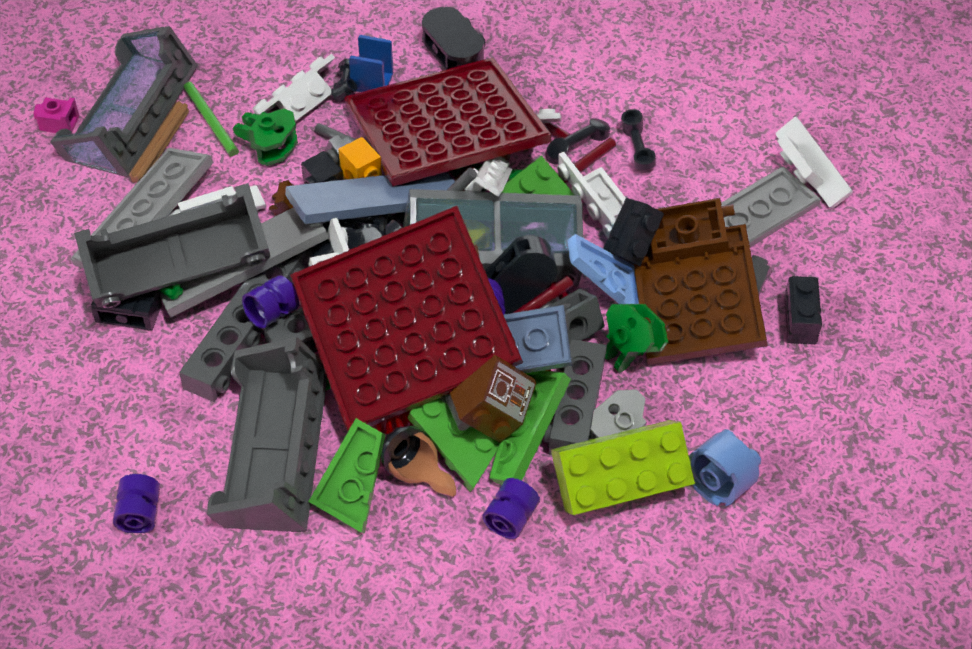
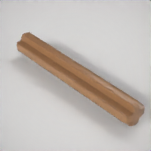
[129,101,189,183]

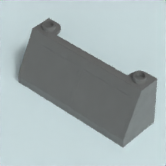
[74,183,271,308]
[207,337,327,532]

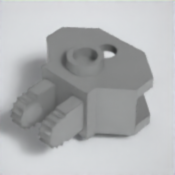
[590,389,647,439]

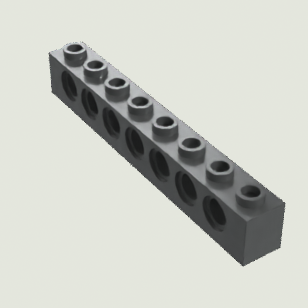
[179,221,330,402]

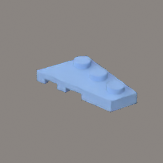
[567,234,639,304]

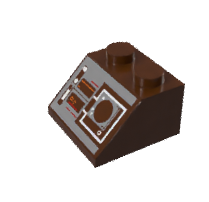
[450,355,536,443]

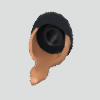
[381,426,456,497]

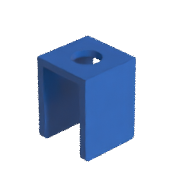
[349,35,394,92]

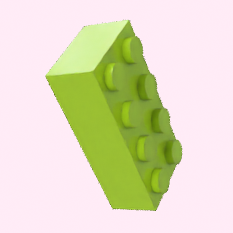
[551,420,695,515]

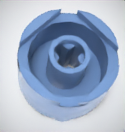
[689,429,761,506]

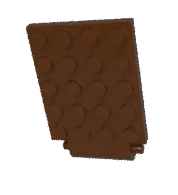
[634,198,768,365]

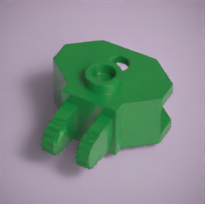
[233,108,298,166]
[605,304,668,373]

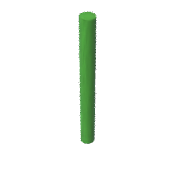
[183,82,239,157]

